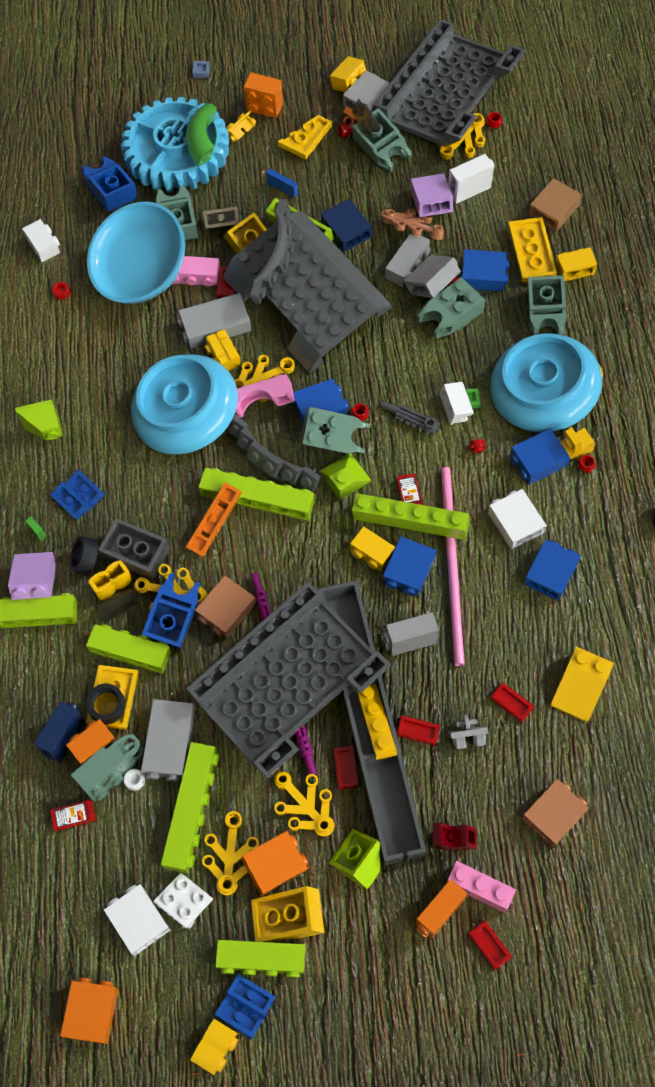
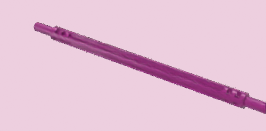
[251,573,317,775]

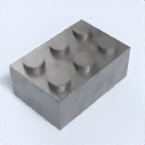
[98,518,170,581]

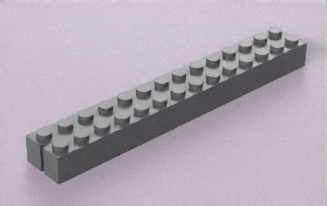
[319,580,426,866]

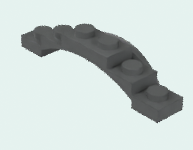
[250,199,294,304]
[227,415,321,493]

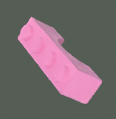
[234,374,295,418]

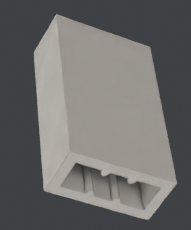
[177,293,251,349]
[141,699,196,782]

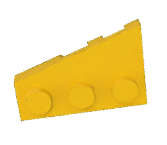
[278,115,332,160]

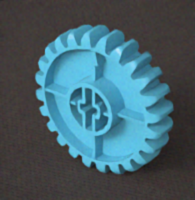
[121,97,229,193]

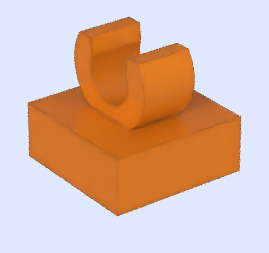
[343,106,363,128]

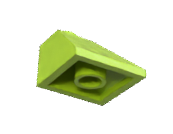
[15,399,63,440]
[320,453,371,500]
[329,829,380,889]

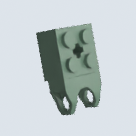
[352,108,412,173]
[156,184,198,240]
[527,275,566,335]
[417,277,485,339]
[299,407,371,453]
[71,734,144,802]

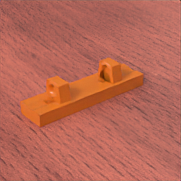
[186,482,242,557]

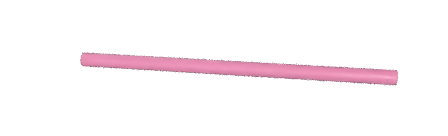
[441,467,464,666]

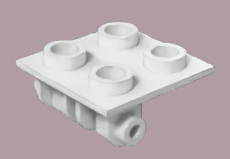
[153,873,213,929]

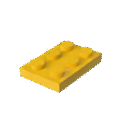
[86,665,139,730]

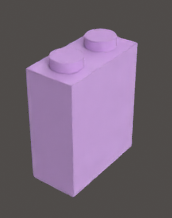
[411,174,453,217]
[8,552,56,600]

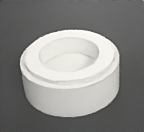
[124,769,145,791]

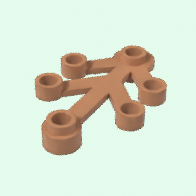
[381,208,444,240]

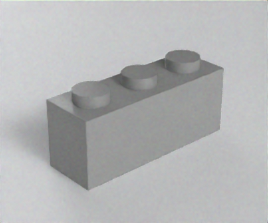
[385,233,431,287]

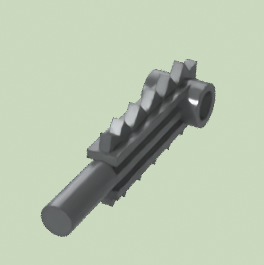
[381,401,440,435]

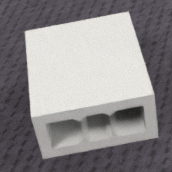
[448,154,494,204]
[488,489,547,550]
[104,884,170,956]

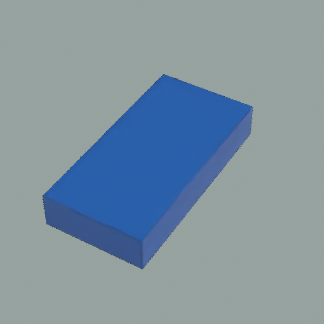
[266,169,298,198]

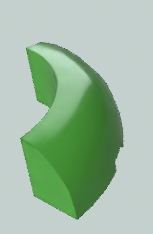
[186,103,217,166]

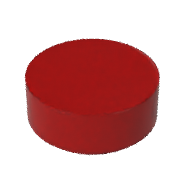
[52,282,70,300]

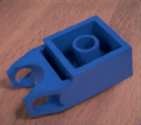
[81,156,137,212]
[142,573,200,650]

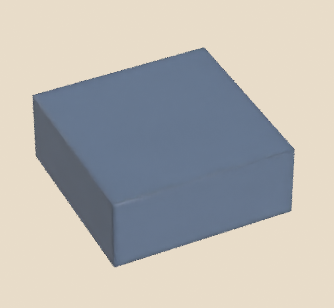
[192,61,210,78]

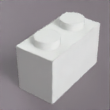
[22,219,60,262]

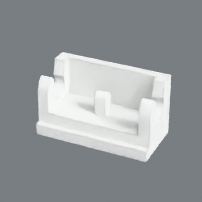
[439,382,474,425]

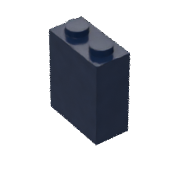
[321,199,372,253]
[34,701,86,763]

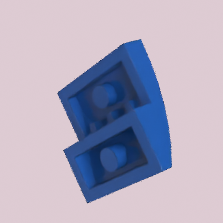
[51,469,105,520]
[214,974,276,1040]

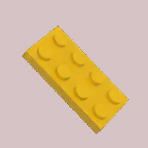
[508,217,557,282]

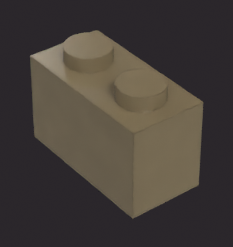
[203,207,240,229]

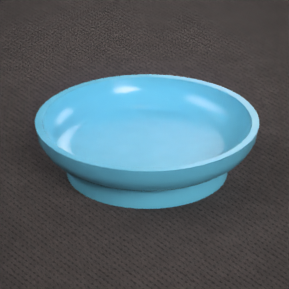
[87,202,186,304]
[490,334,602,432]
[131,354,238,454]

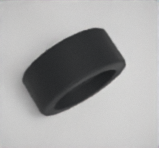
[70,536,98,574]
[85,683,126,725]

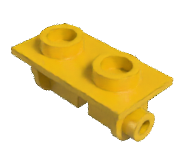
[226,111,256,143]

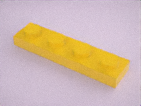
[356,683,397,760]

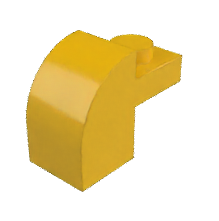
[560,427,595,459]

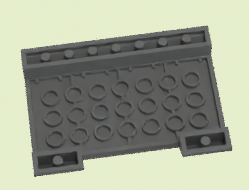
[373,19,526,147]
[223,211,392,374]
[186,582,391,779]

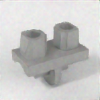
[448,714,488,749]

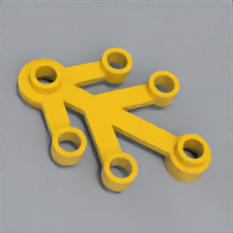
[440,113,485,160]
[234,355,295,402]
[134,564,208,611]
[274,772,335,837]
[202,811,259,896]

